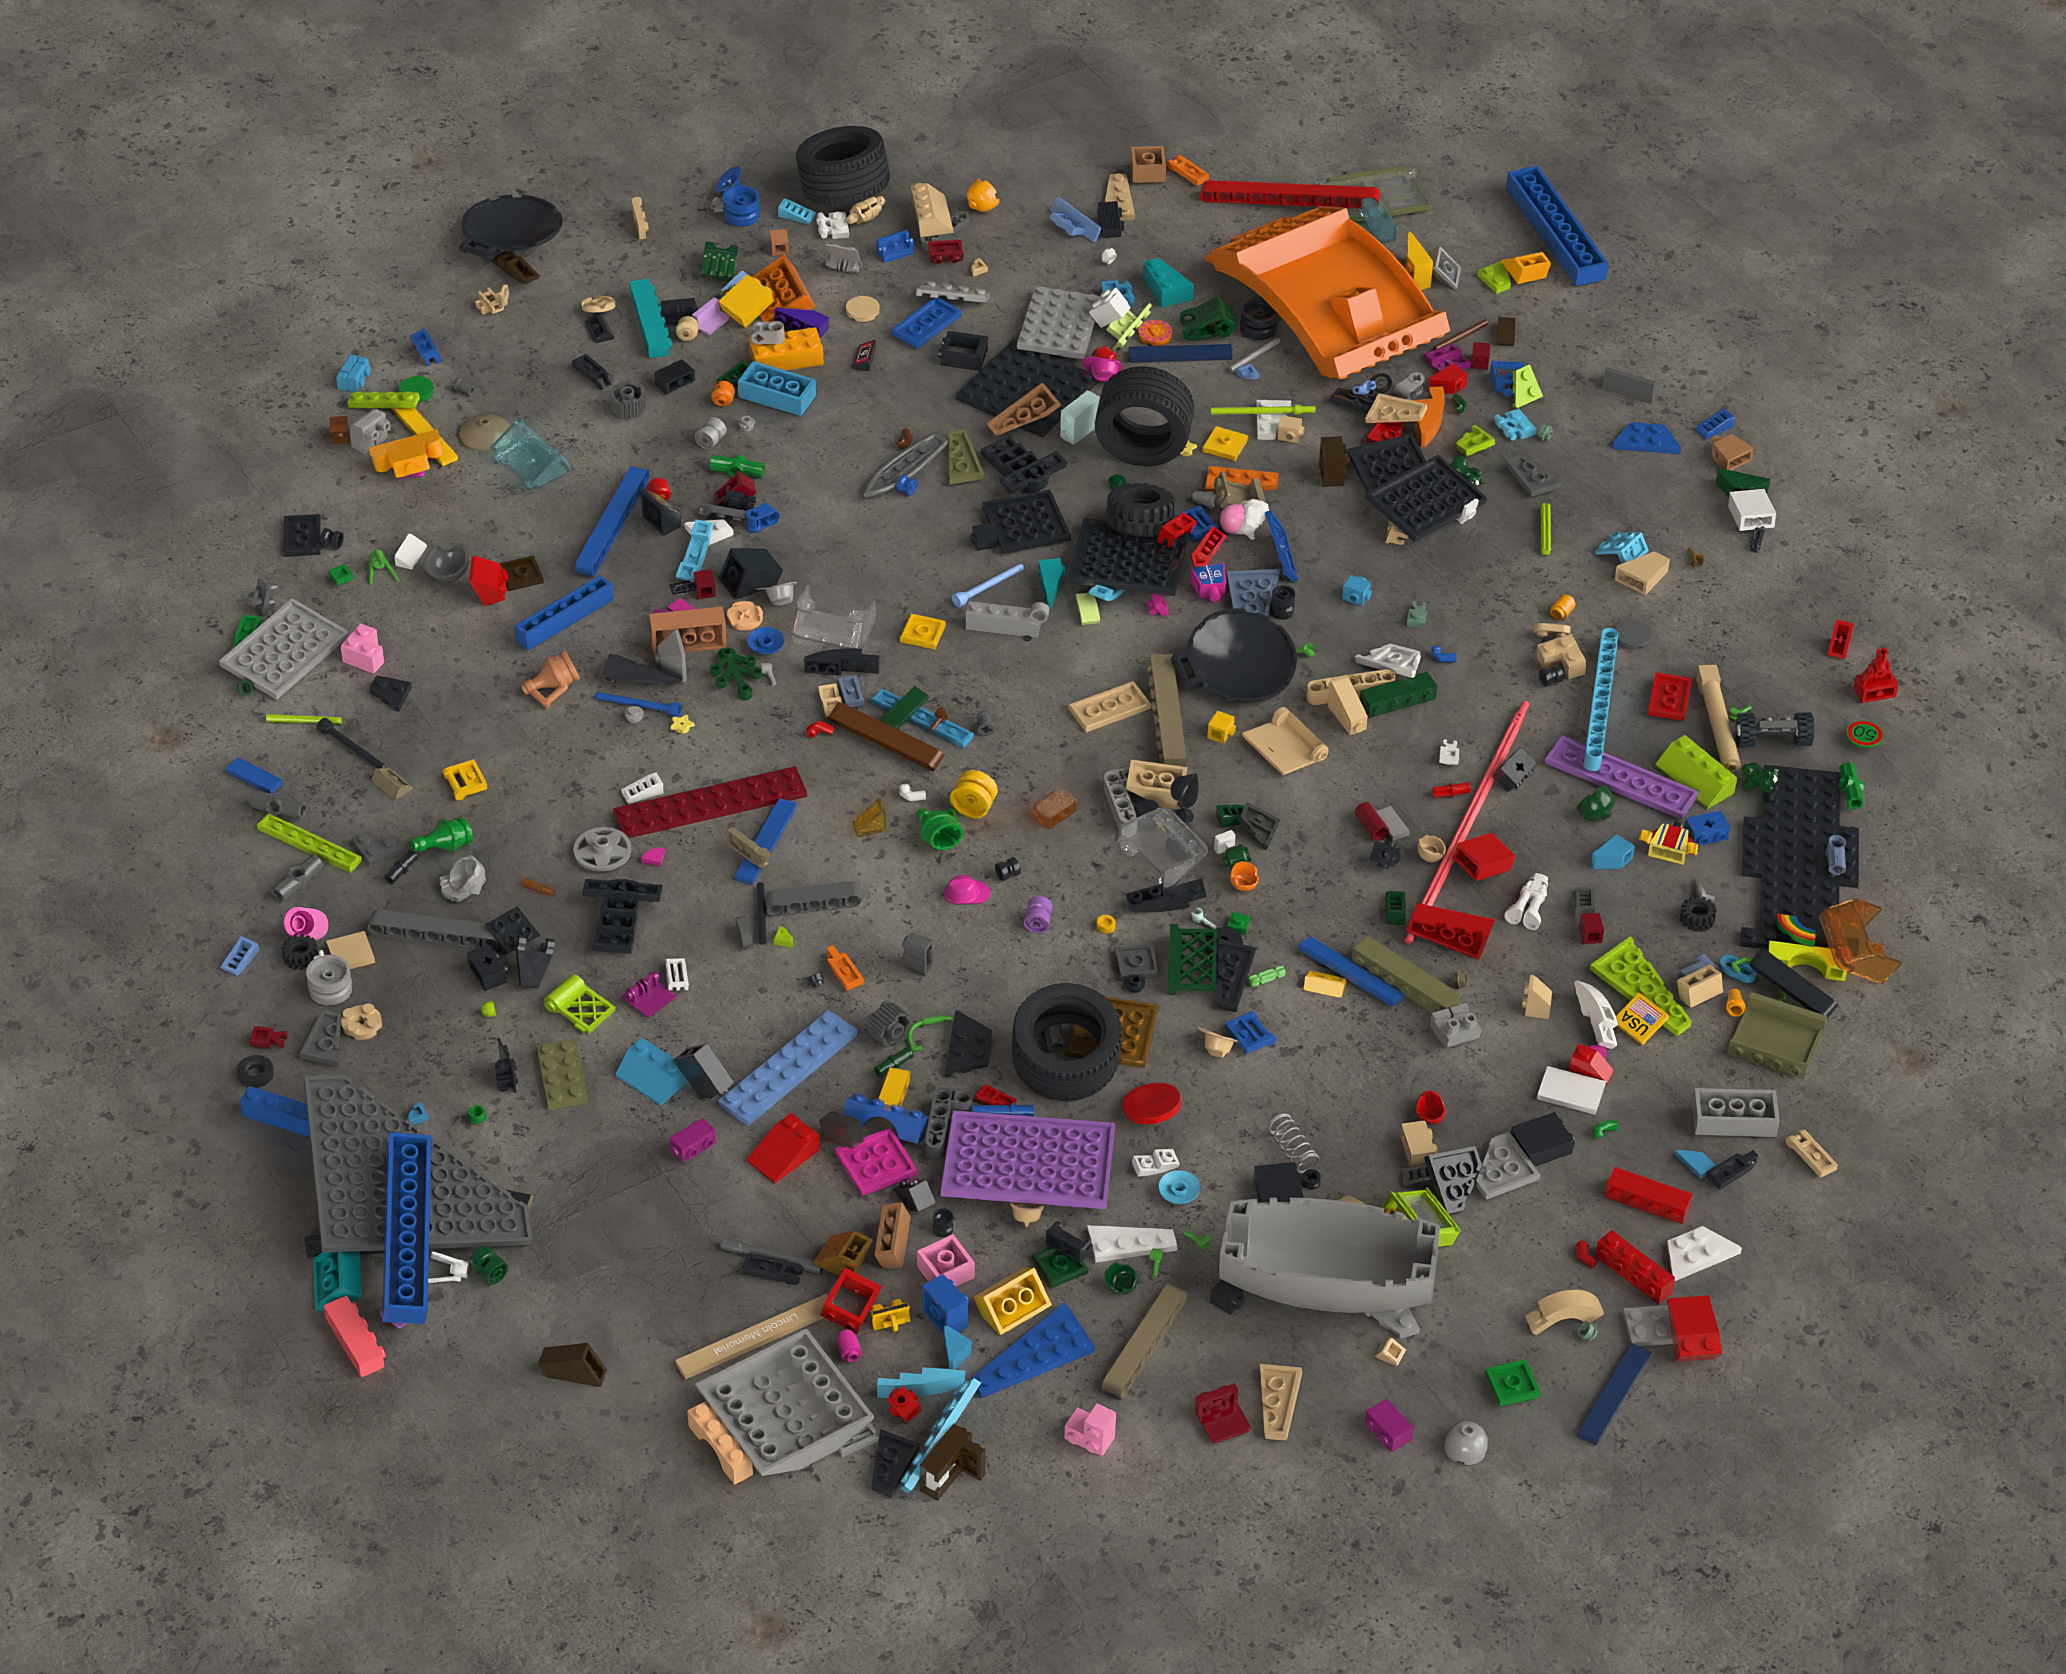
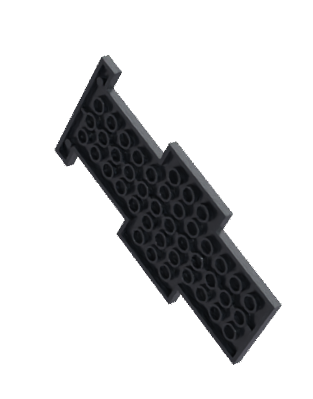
[1740,765,1859,959]

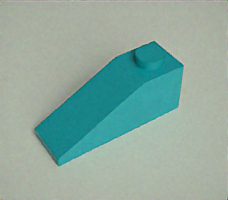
[1038,558,1066,610]

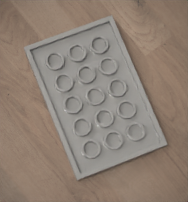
[1017,286,1101,359]
[219,598,349,700]

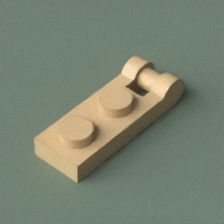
[632,197,648,239]
[1785,1129,1838,1178]

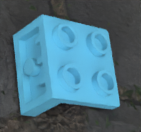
[1595,531,1649,564]

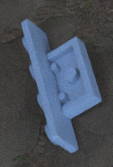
[1050,197,1101,242]

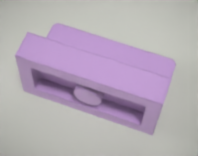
[692,297,730,335]

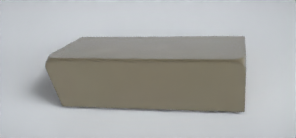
[371,768,413,800]

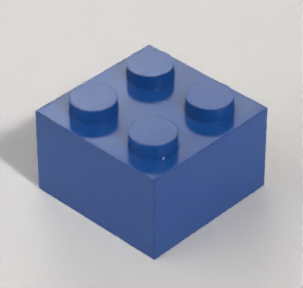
[922,1274,969,1334]

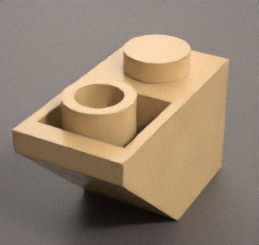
[1522,975,1552,1019]

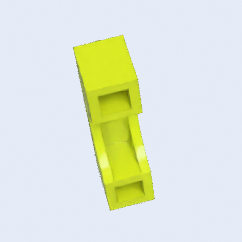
[1768,941,1849,981]

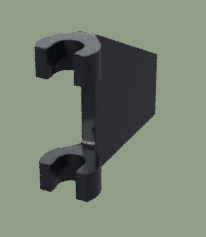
[512,934,555,988]

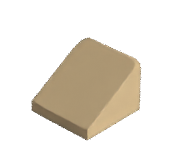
[1374,1337,1406,1366]

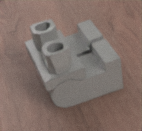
[350,408,391,454]
[1430,1003,1482,1048]

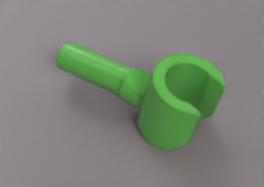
[1296,643,1315,657]
[1729,705,1752,720]
[1184,1230,1211,1250]
[1149,1248,1163,1278]

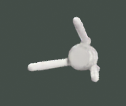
[428,1252,470,1283]

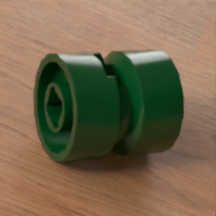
[469,1246,509,1285]

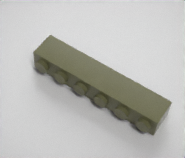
[1352,936,1461,1013]

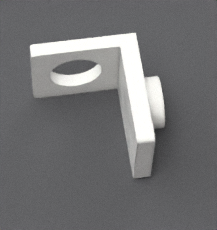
[1456,499,1478,524]

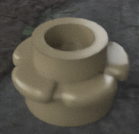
[1453,969,1468,989]

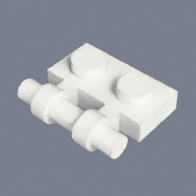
[816,212,849,239]

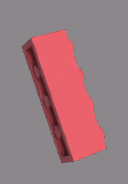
[323,1296,386,1378]

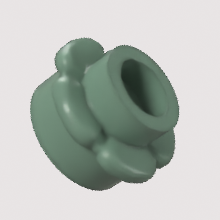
[1538,424,1553,441]
[1578,1321,1597,1342]

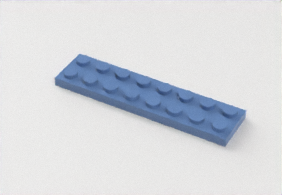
[718,1010,858,1126]

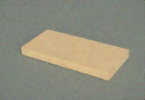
[1068,681,1151,732]

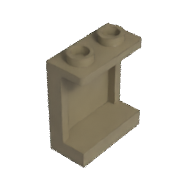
[1214,472,1266,508]

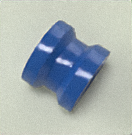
[897,475,918,496]

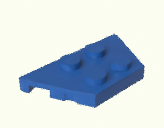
[1613,422,1681,454]

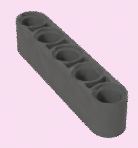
[764,881,862,916]

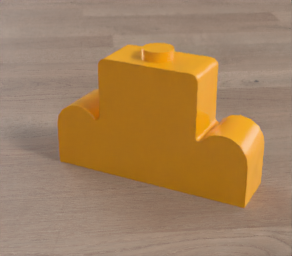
[369,429,444,478]

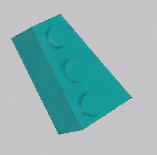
[1143,258,1194,307]

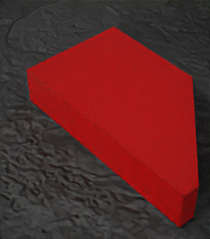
[974,1084,1017,1105]

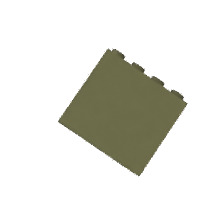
[1727,992,1827,1079]

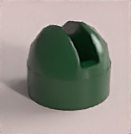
[237,680,253,695]

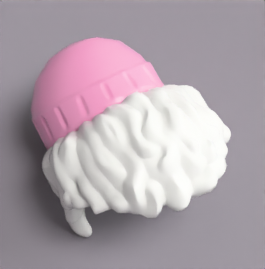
[1220,499,1269,540]

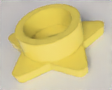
[1180,440,1197,456]
[670,715,695,733]

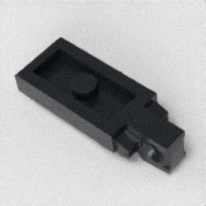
[1706,1150,1759,1190]

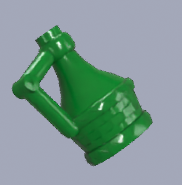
[916,808,963,850]
[410,817,473,853]

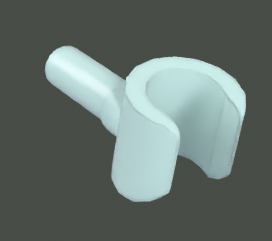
[1191,908,1216,929]

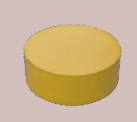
[1096,915,1116,934]

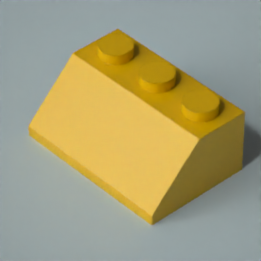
[973,1267,1051,1335]

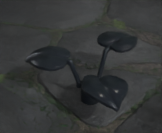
[1134,773,1199,865]

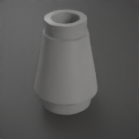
[1192,491,1219,509]

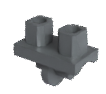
[247,578,278,616]

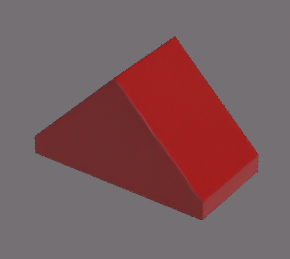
[1827,619,1854,659]

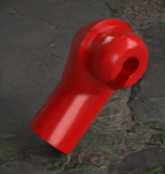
[806,721,835,738]
[1575,1240,1598,1269]

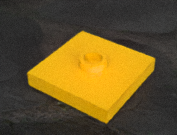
[1203,426,1248,461]

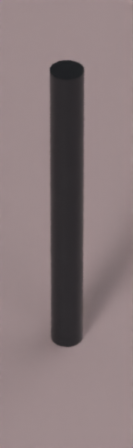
[757,882,767,944]

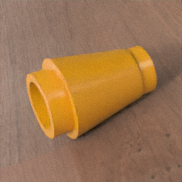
[1726,989,1746,1017]

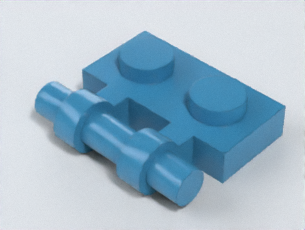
[1101,280,1135,307]

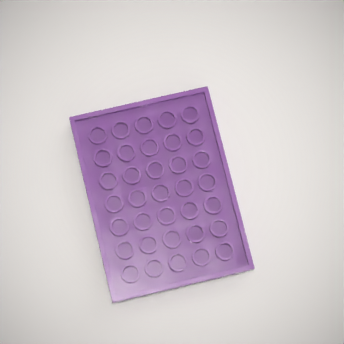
[941,1111,1115,1209]

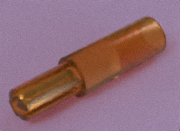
[522,877,555,896]

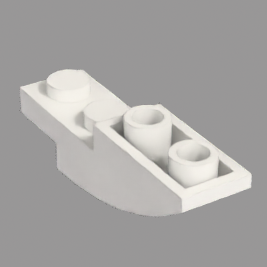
[1574,980,1618,1049]

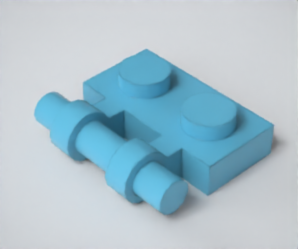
[1494,409,1537,441]

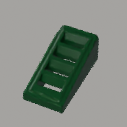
[717,360,750,388]
[1216,805,1245,828]
[1386,891,1406,925]

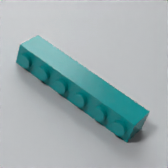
[629,279,672,358]

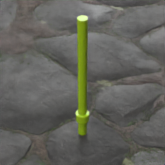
[1211,404,1315,415]

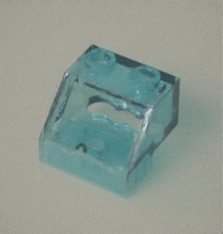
[1361,198,1398,244]

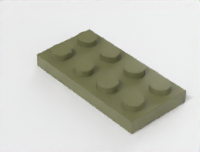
[536,1039,589,1110]

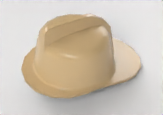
[1198,1027,1238,1058]
[1011,1202,1044,1227]

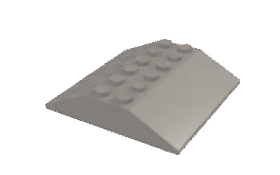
[695,1328,874,1476]

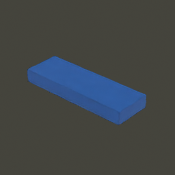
[226,757,283,794]

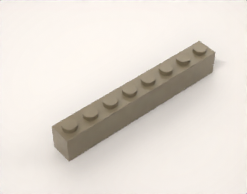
[1147,654,1187,767]

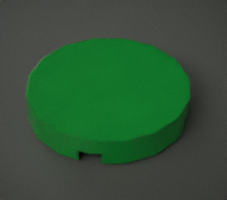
[399,376,434,403]

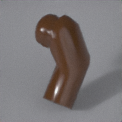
[896,428,913,449]

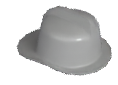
[756,582,797,606]

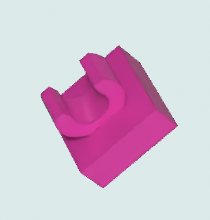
[1146,593,1169,616]

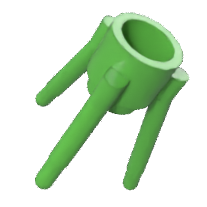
[368,550,399,584]

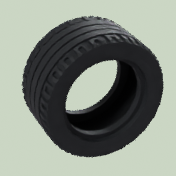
[796,126,890,206]
[1094,366,1194,467]
[1012,983,1122,1101]

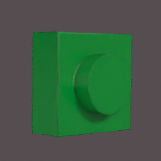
[328,564,354,586]
[1227,912,1251,935]

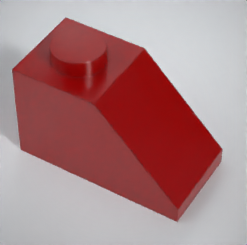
[1427,364,1468,394]
[1569,1043,1614,1086]

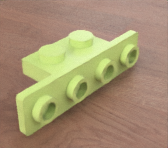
[1106,303,1152,352]

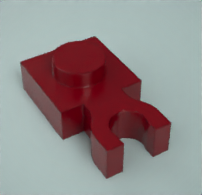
[249,1026,288,1048]

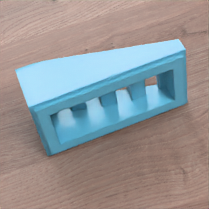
[778,198,816,225]

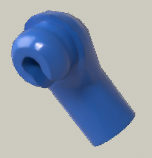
[1430,645,1456,663]

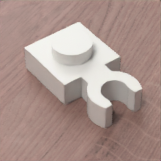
[1439,739,1459,765]

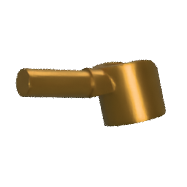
[1687,548,1704,566]

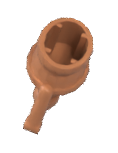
[521,650,580,709]

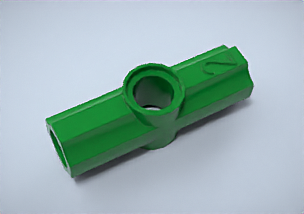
[710,455,765,478]
[1839,762,1864,810]

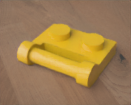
[442,759,488,800]

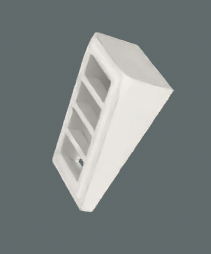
[621,772,664,804]

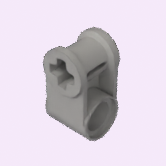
[751,321,785,345]
[1393,372,1424,400]

